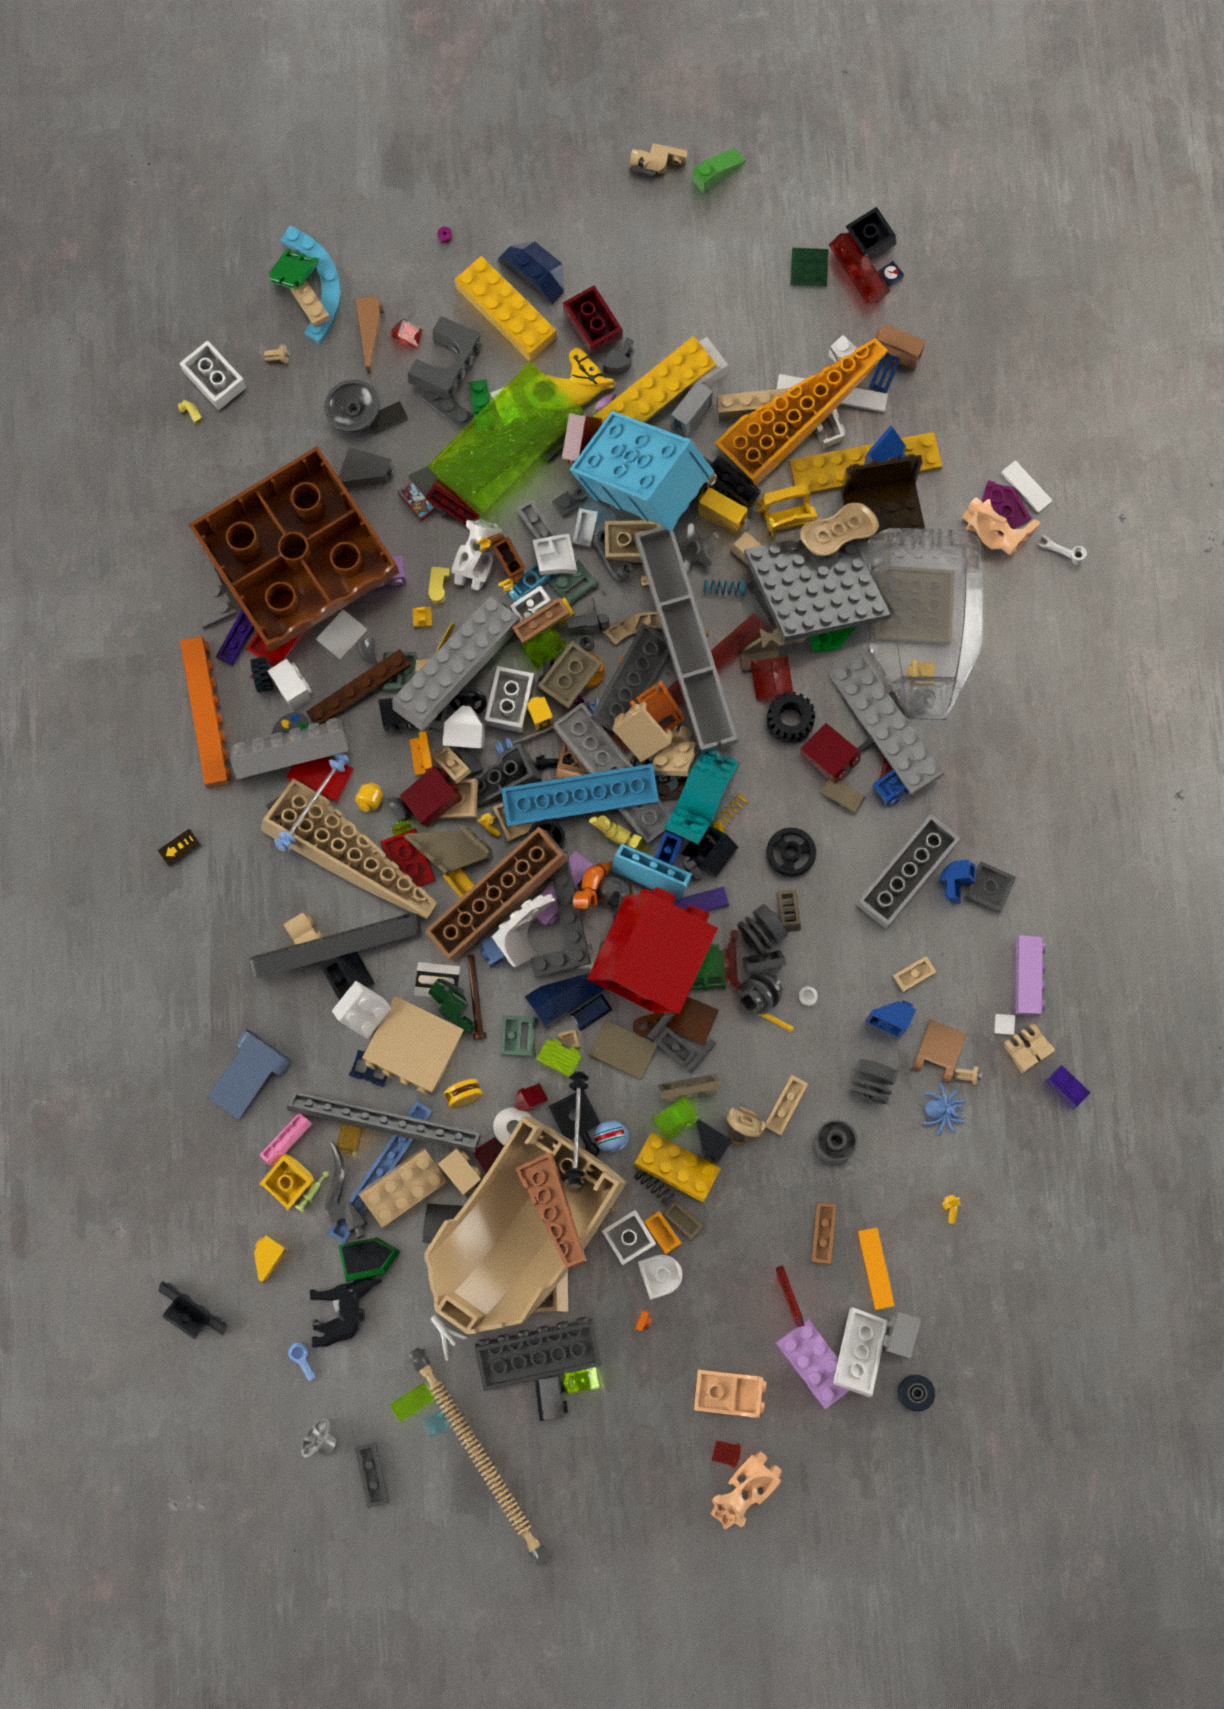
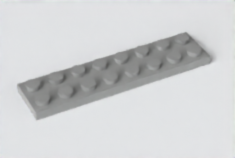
[828,654,944,795]
[552,702,671,845]

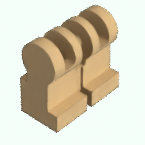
[1003,1023,1056,1074]

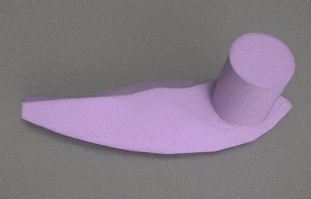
[591,391,616,416]

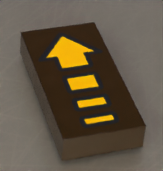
[158,829,201,867]

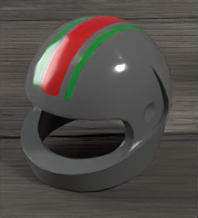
[596,877,629,913]

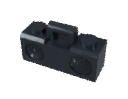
[710,455,762,508]

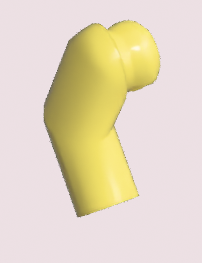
[178,400,202,422]

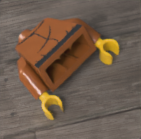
[475,533,526,593]

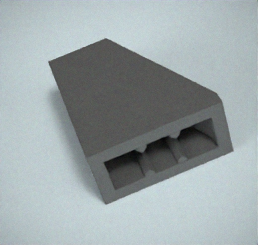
[339,447,395,488]

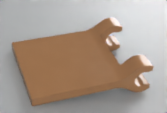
[912,1019,967,1083]

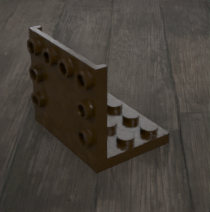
[841,454,925,543]

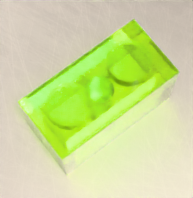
[520,626,567,668]
[652,1096,698,1140]

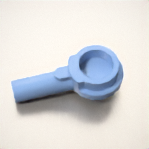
[288,1343,315,1381]

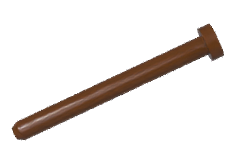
[467,954,487,1040]

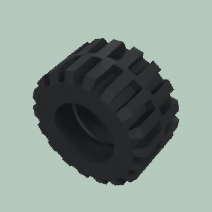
[767,691,815,743]

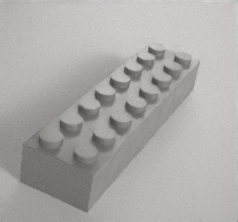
[392,596,520,731]

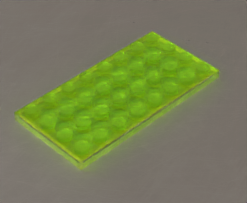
[427,361,584,517]

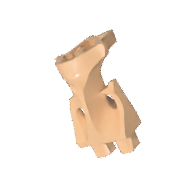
[962,497,1041,555]
[711,1451,782,1530]

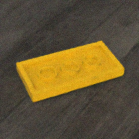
[633,1131,721,1202]

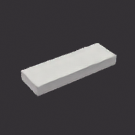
[1001,460,1053,514]

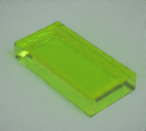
[389,1382,434,1422]

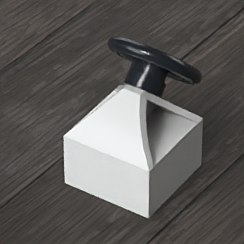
[443,687,487,748]

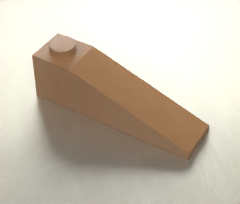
[355,296,384,374]

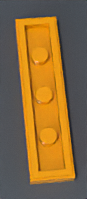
[857,1227,895,1310]

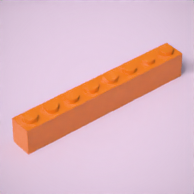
[180,636,232,789]

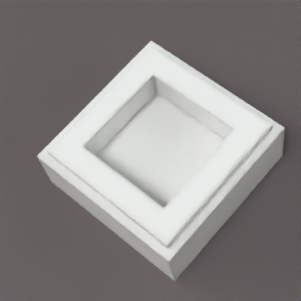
[994,1014,1015,1035]

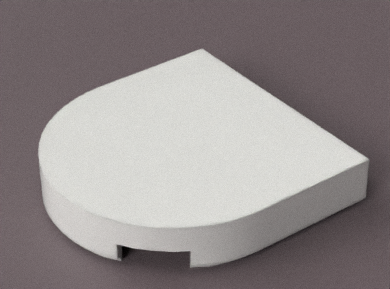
[638,1255,682,1300]

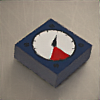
[878,261,904,287]

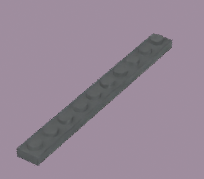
[287,1091,481,1153]

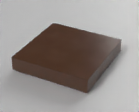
[669,996,719,1046]

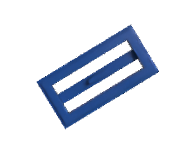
[869,353,901,393]

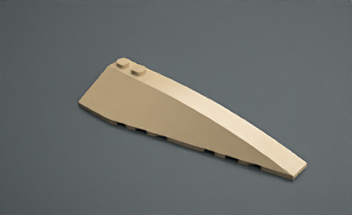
[261,779,437,919]

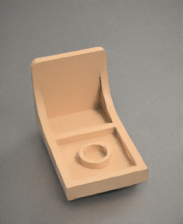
[694,1370,767,1418]

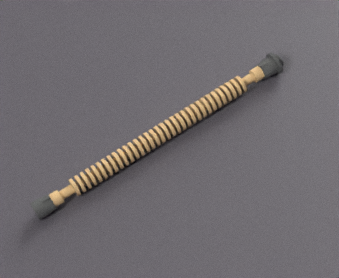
[407,1347,551,1567]

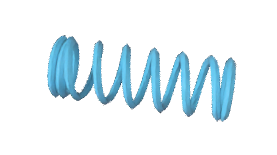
[704,579,746,596]

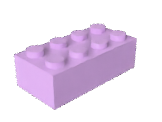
[775,1319,850,1409]

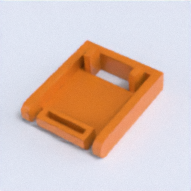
[629,681,686,731]

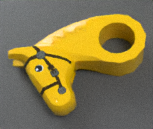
[526,348,615,416]

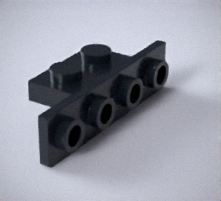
[158,1281,227,1339]

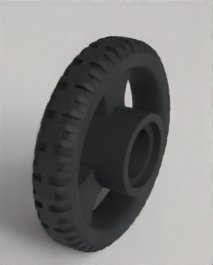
[766,827,816,877]

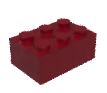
[563,285,623,356]

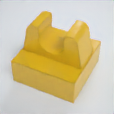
[412,607,433,628]

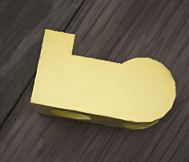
[428,567,451,605]

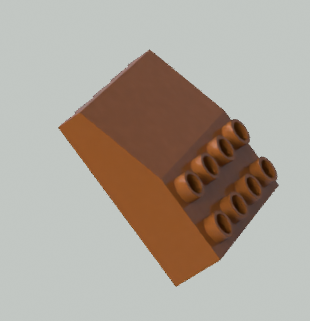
[188,446,399,653]

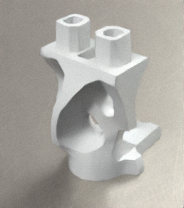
[451,519,502,591]

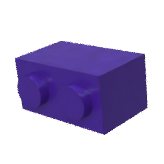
[1045,1065,1091,1109]

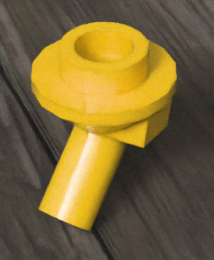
[478,813,501,838]
[941,1195,961,1224]

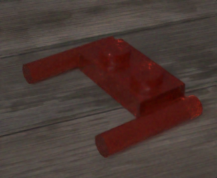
[724,930,741,994]

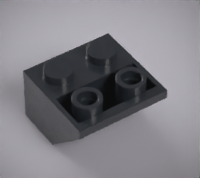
[320,951,375,1001]

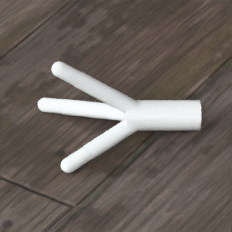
[431,1314,466,1361]

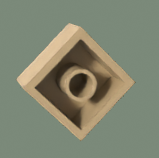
[438,1149,484,1197]

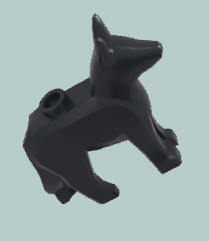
[310,1277,382,1348]

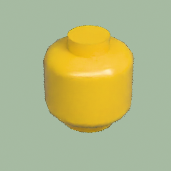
[355,782,383,812]

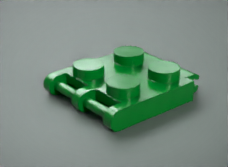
[269,249,319,290]
[690,944,726,991]

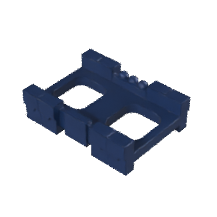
[349,1050,387,1087]

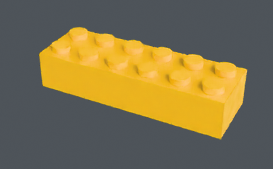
[454,256,557,362]

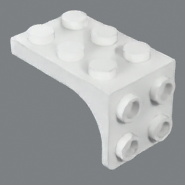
[492,894,555,967]

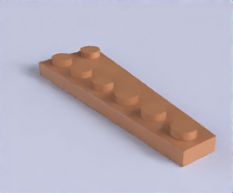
[515,1152,587,1270]

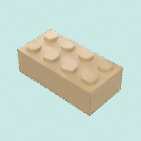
[358,1148,447,1228]

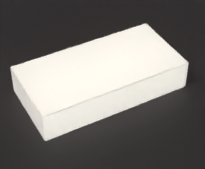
[572,508,598,549]

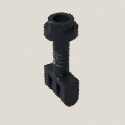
[536,752,577,770]

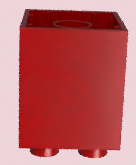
[587,887,718,1014]

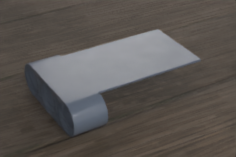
[207,1029,291,1120]

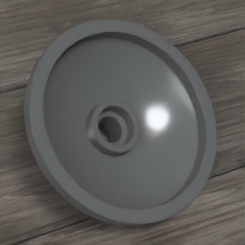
[324,380,380,432]

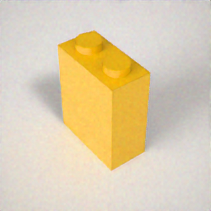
[697,487,748,536]

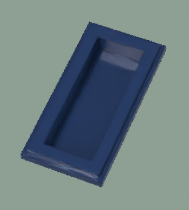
[570,994,613,1031]

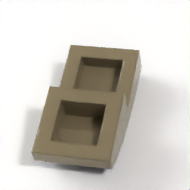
[821,779,866,813]

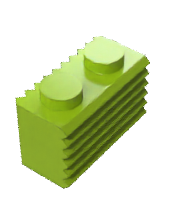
[536,1038,582,1077]

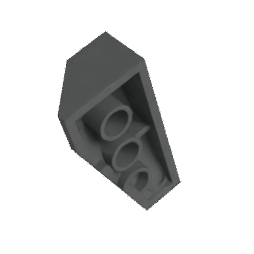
[477,743,542,809]

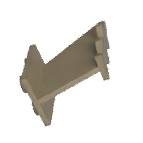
[737,627,814,671]
[404,825,493,876]

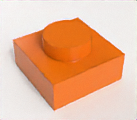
[635,1310,652,1332]

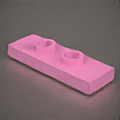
[259,1113,312,1167]

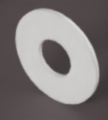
[493,1108,532,1146]

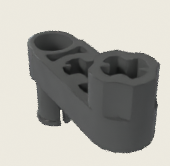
[592,530,633,581]

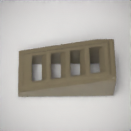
[777,890,801,932]

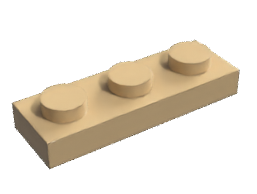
[290,281,331,328]
[765,1075,808,1136]

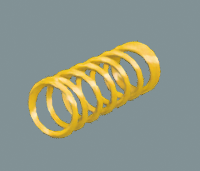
[711,793,748,832]

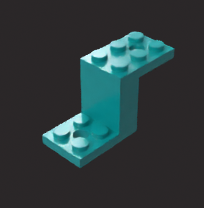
[664,750,740,844]

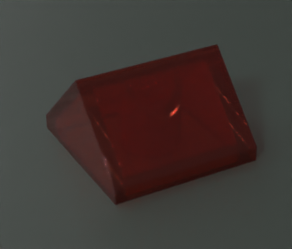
[750,656,793,699]

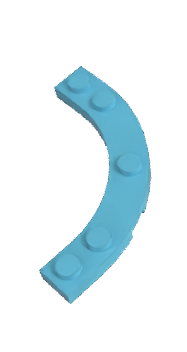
[280,225,341,344]

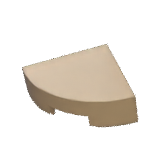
[557,1028,581,1049]

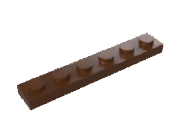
[306,649,411,725]

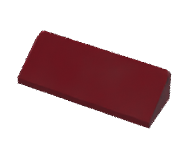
[425,479,483,525]

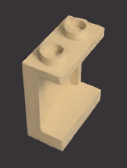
[612,702,673,762]

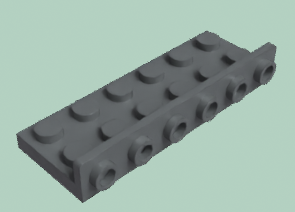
[475,1317,601,1391]

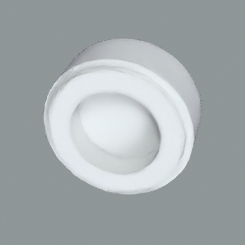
[798,986,818,1007]

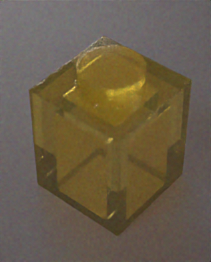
[336,1124,363,1155]

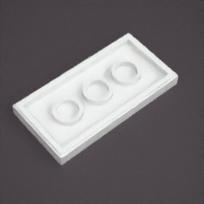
[833,1307,888,1397]

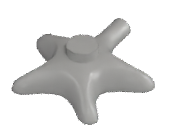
[677,523,719,572]

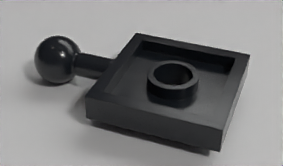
[548,1091,600,1157]

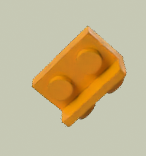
[409,731,433,776]

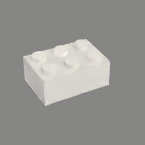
[179,340,247,411]
[485,666,535,733]

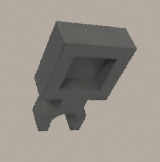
[552,487,587,518]

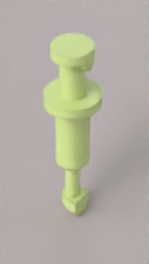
[295,1171,329,1213]

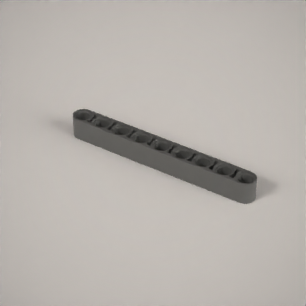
[250,913,422,978]

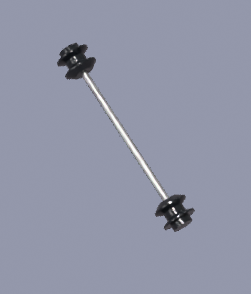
[565,1071,589,1188]

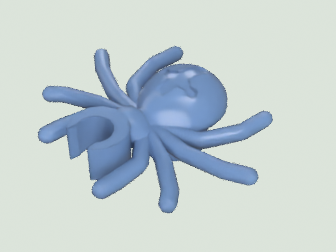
[923,1083,966,1136]

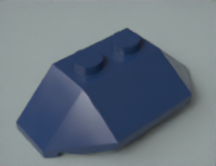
[498,241,564,305]

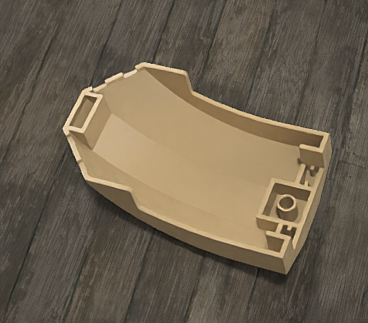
[424,1117,627,1335]

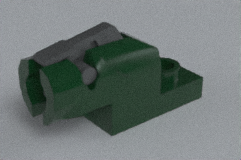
[428,978,475,1035]

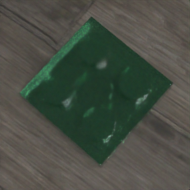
[790,248,829,286]

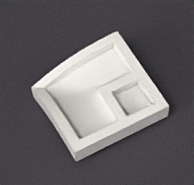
[532,533,577,575]

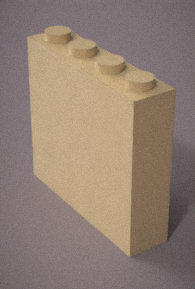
[362,996,465,1096]

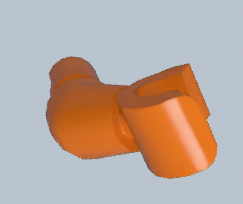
[573,861,613,909]

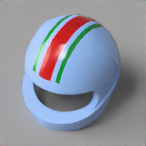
[594,1120,629,1153]

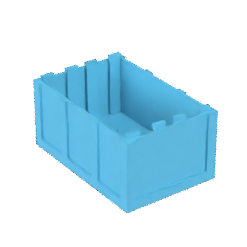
[569,411,714,531]

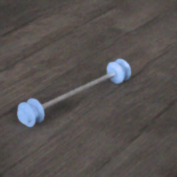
[495,698,599,756]
[274,753,350,851]

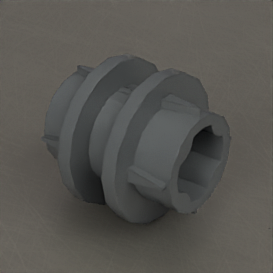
[737,972,783,1015]

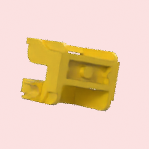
[753,484,817,538]

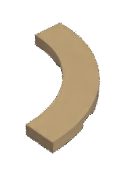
[603,611,709,647]

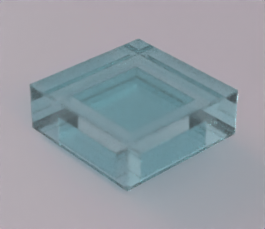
[423,1411,449,1438]

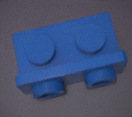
[872,769,910,807]

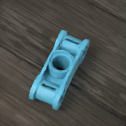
[505,563,557,602]

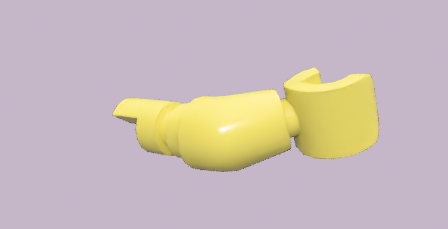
[589,816,651,854]

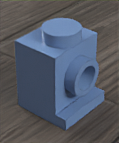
[480,936,507,968]

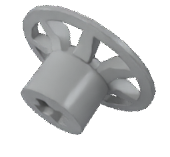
[301,1418,336,1458]

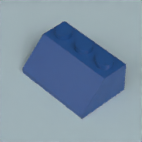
[865,1001,916,1038]

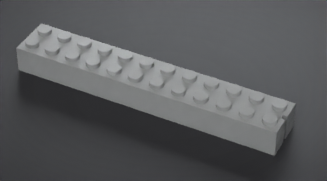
[635,526,738,754]

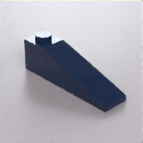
[525,973,606,1029]

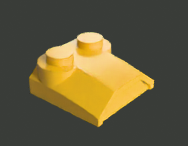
[260,1154,314,1210]

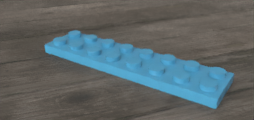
[501,764,659,827]

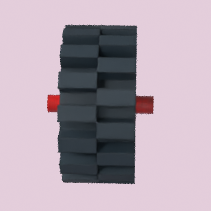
[250,656,273,693]

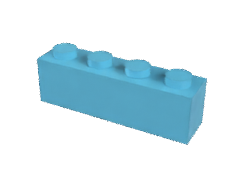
[610,844,692,901]

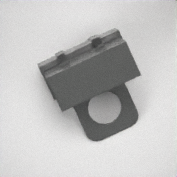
[567,597,610,636]

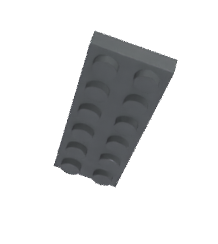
[590,623,669,732]

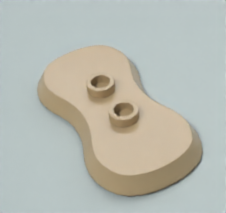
[800,503,879,556]

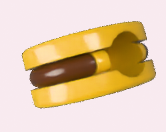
[444,1079,483,1109]

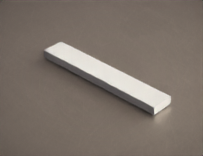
[776,374,888,413]

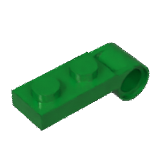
[468,379,495,433]

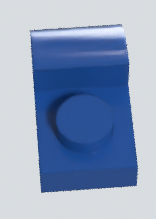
[940,859,975,904]

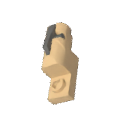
[629,143,688,176]

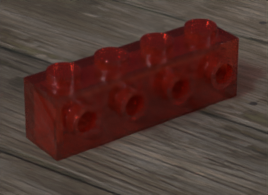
[829,233,890,304]

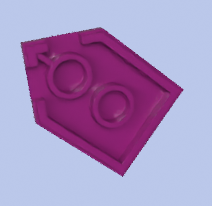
[982,480,1032,535]

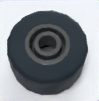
[898,1375,935,1412]

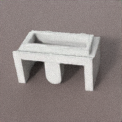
[814,409,846,450]

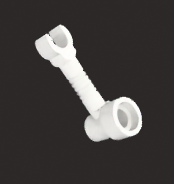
[1038,535,1087,565]

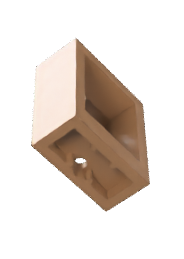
[875,324,926,371]

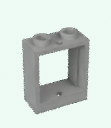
[671,381,713,438]

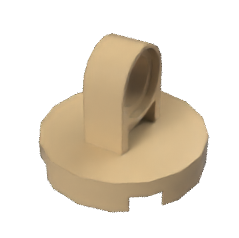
[727,1107,766,1146]

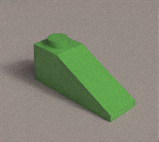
[692,148,746,193]

